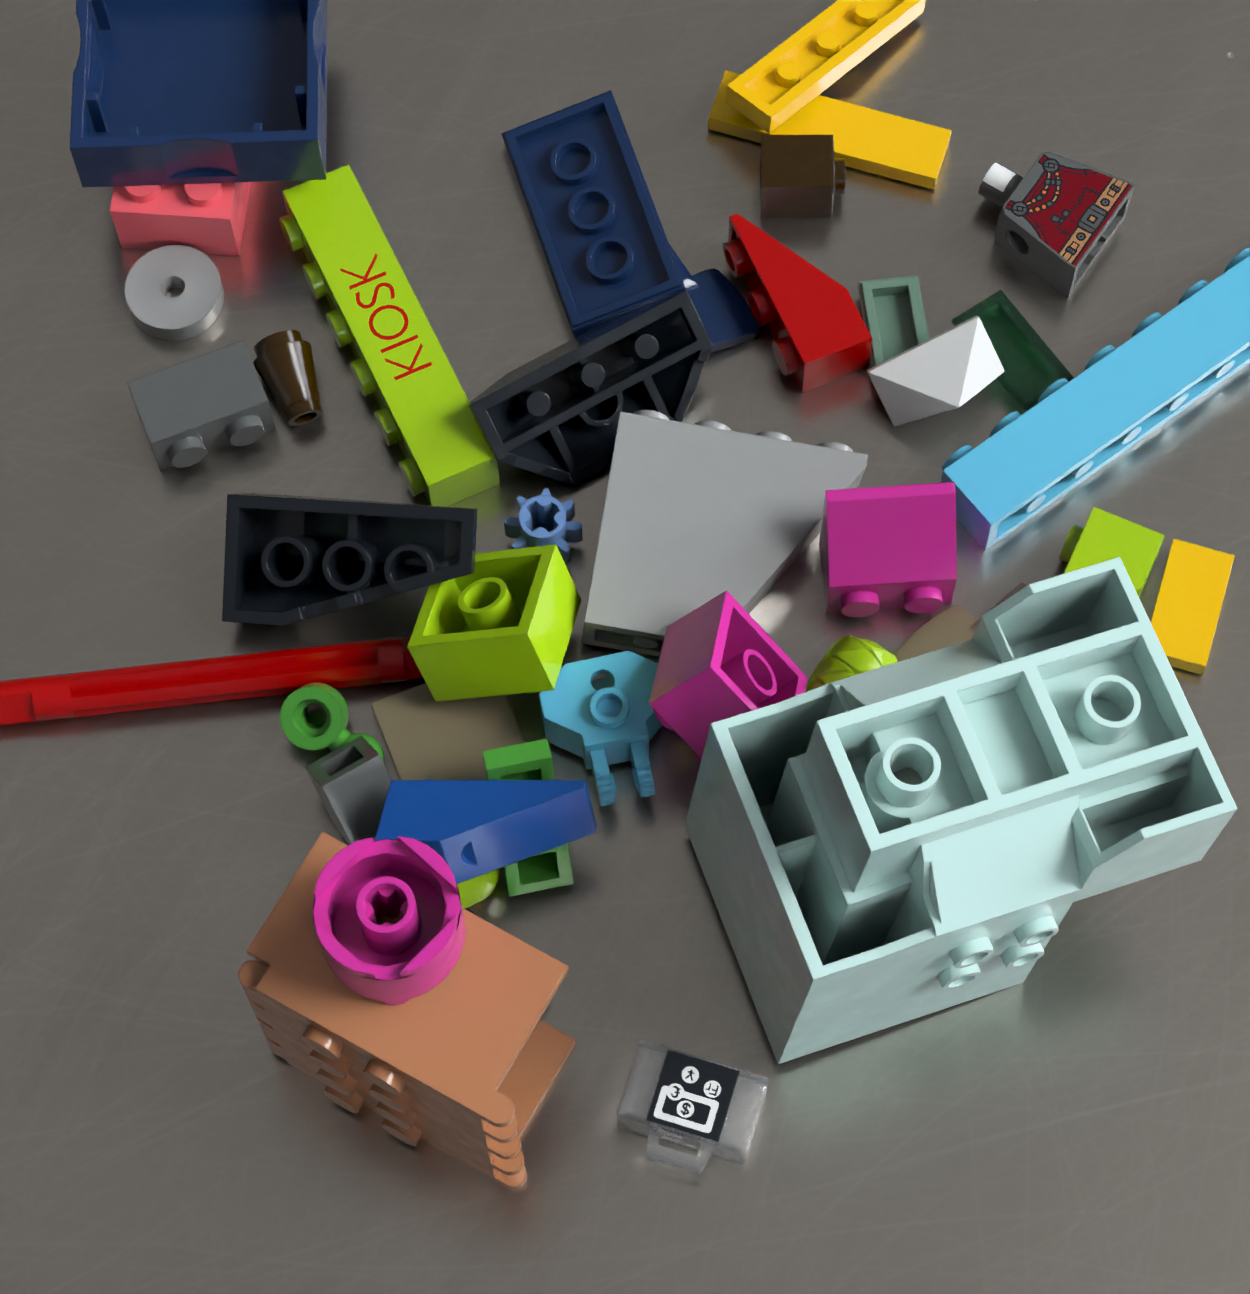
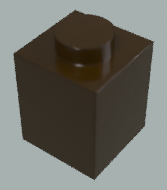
[760,135,846,218]

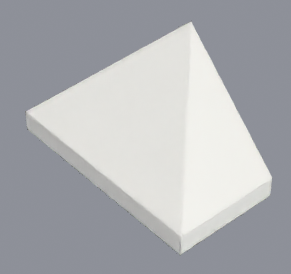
[866,315,1005,427]

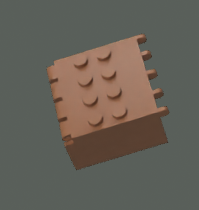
[238,832,576,1189]

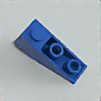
[375,779,597,884]

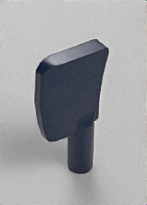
[669,243,760,352]

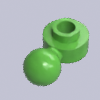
[280,683,384,762]

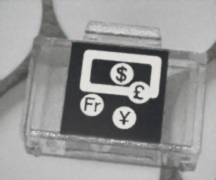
[617,1040,769,1175]

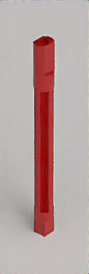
[0,637,423,726]

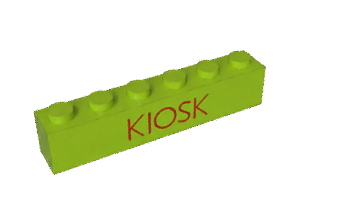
[279,164,500,506]

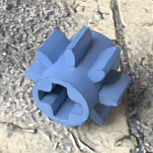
[504,488,583,564]

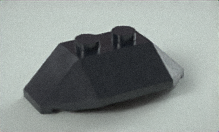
[468,290,713,485]

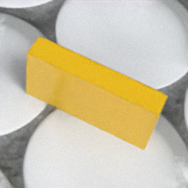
[1150,538,1235,675]

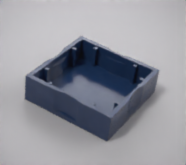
[70,0,328,188]

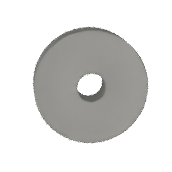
[124,245,224,341]

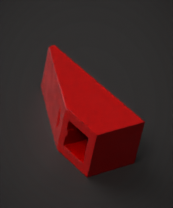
[723,213,872,393]

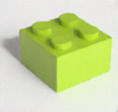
[407,544,581,702]

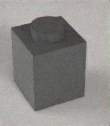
[305,735,392,844]

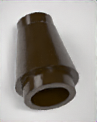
[253,330,323,426]

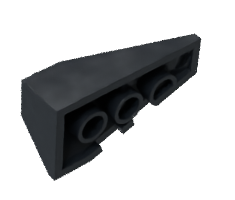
[222,493,478,626]

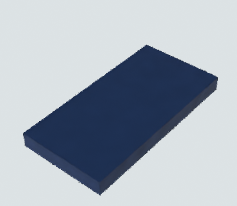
[501,90,686,337]

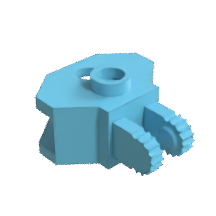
[539,651,663,806]

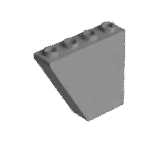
[581,410,868,657]

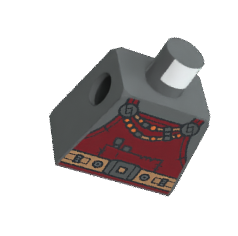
[978,152,1135,298]

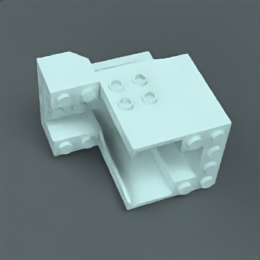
[685,557,1238,1064]

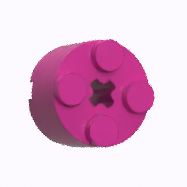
[313,836,466,1005]

